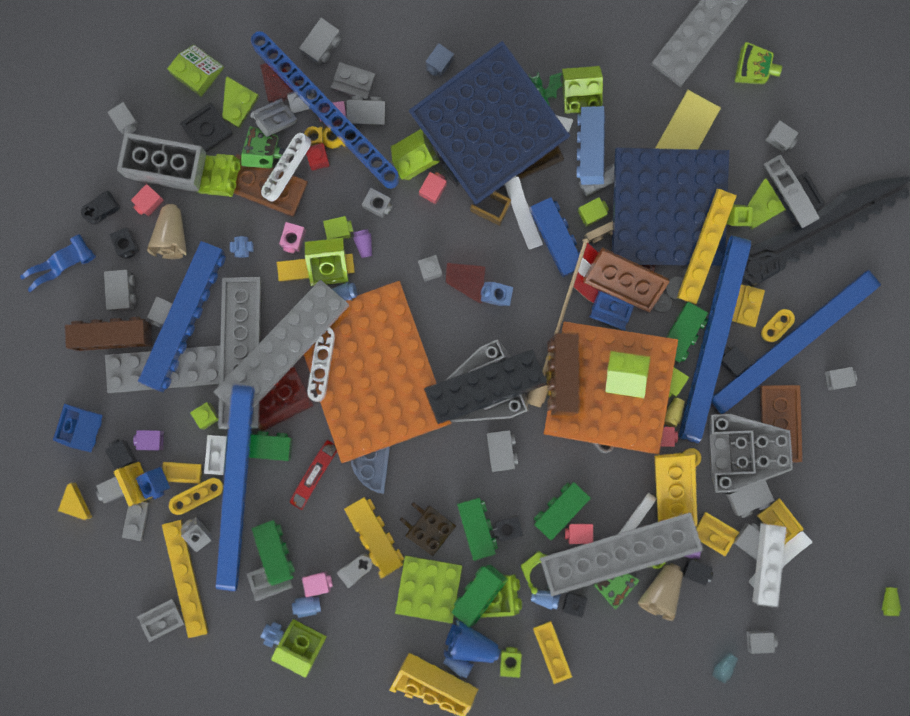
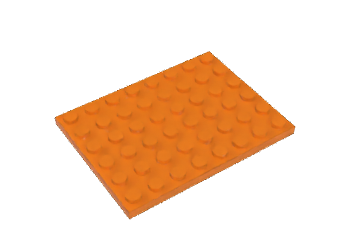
[304,281,451,463]

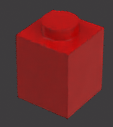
[306,143,330,171]

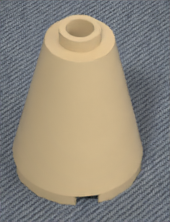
[147,204,187,259]
[638,563,683,621]

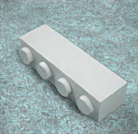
[752,524,786,607]

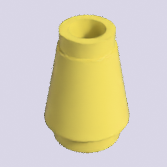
[664,398,685,428]

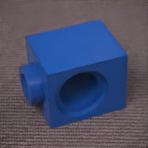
[136,467,170,499]

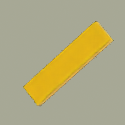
[277,254,355,282]

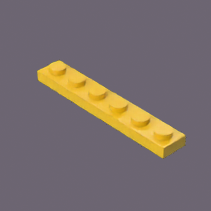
[677,189,737,304]
[162,520,209,638]

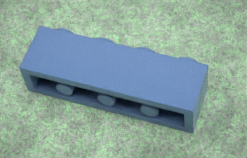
[577,106,605,185]

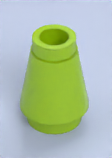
[881,588,902,616]

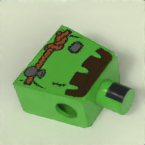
[241,126,286,168]
[593,573,639,609]

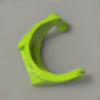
[521,551,549,594]

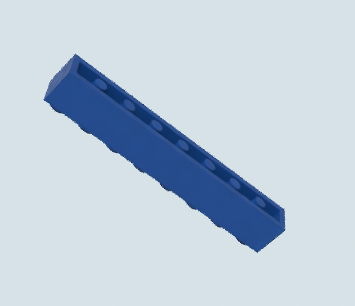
[138,241,226,393]

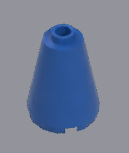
[444,620,500,663]

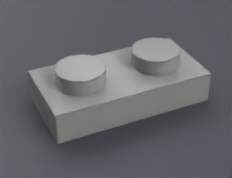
[122,501,150,541]

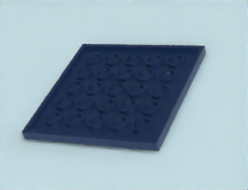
[408,41,571,205]
[612,148,729,266]

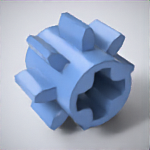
[230,236,253,258]
[261,622,285,648]

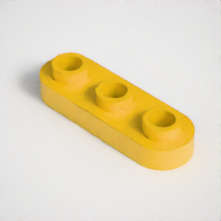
[169,478,224,515]

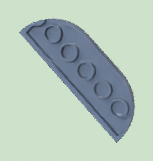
[351,446,390,494]

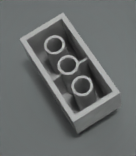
[117,133,206,191]

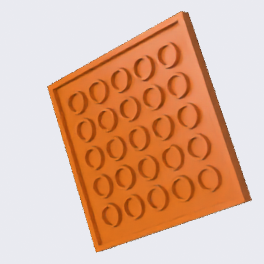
[544,322,678,455]

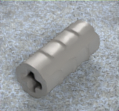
[579,164,615,197]

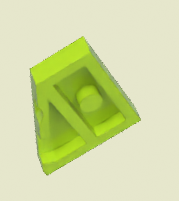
[222,77,259,128]
[747,179,786,230]

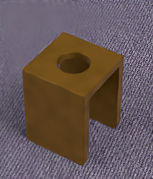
[470,192,511,226]

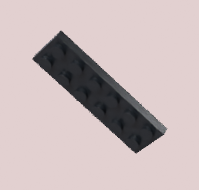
[424,349,547,424]

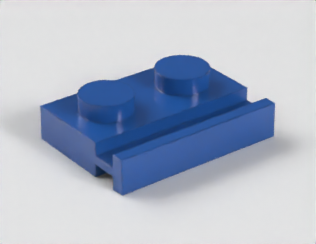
[589,291,634,331]

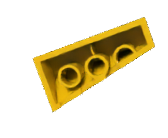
[344,497,404,579]
[389,653,478,716]

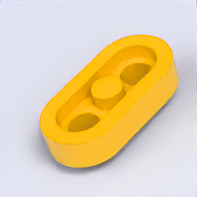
[761,309,795,342]

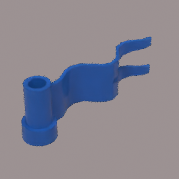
[20,234,96,292]

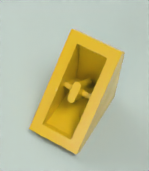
[58,483,92,520]

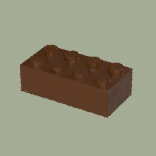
[65,317,153,351]
[547,333,579,416]

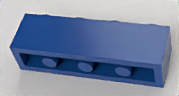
[530,197,581,278]

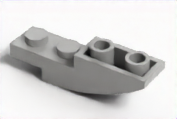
[764,154,820,228]

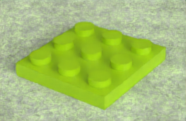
[395,555,462,623]

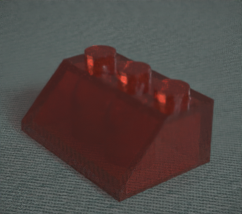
[259,367,314,431]

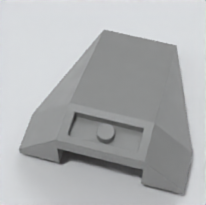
[444,339,529,422]
[708,414,793,493]

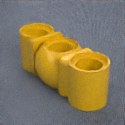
[304,125,347,149]

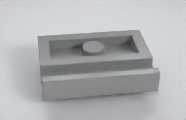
[331,62,376,100]
[250,98,298,137]
[247,567,293,601]
[137,599,185,642]

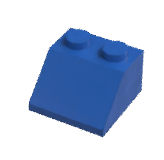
[53,404,103,452]

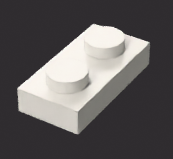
[204,435,228,475]

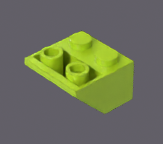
[562,66,603,113]

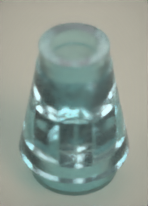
[712,653,738,684]

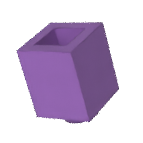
[133,430,164,450]

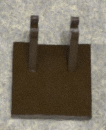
[399,502,457,556]

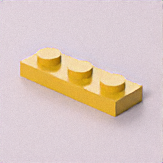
[533,621,572,684]

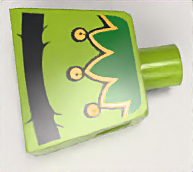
[734,42,782,84]

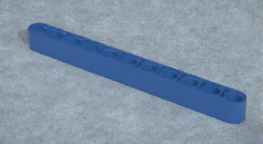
[251,31,399,189]
[679,235,751,443]
[711,270,882,414]
[216,384,254,592]

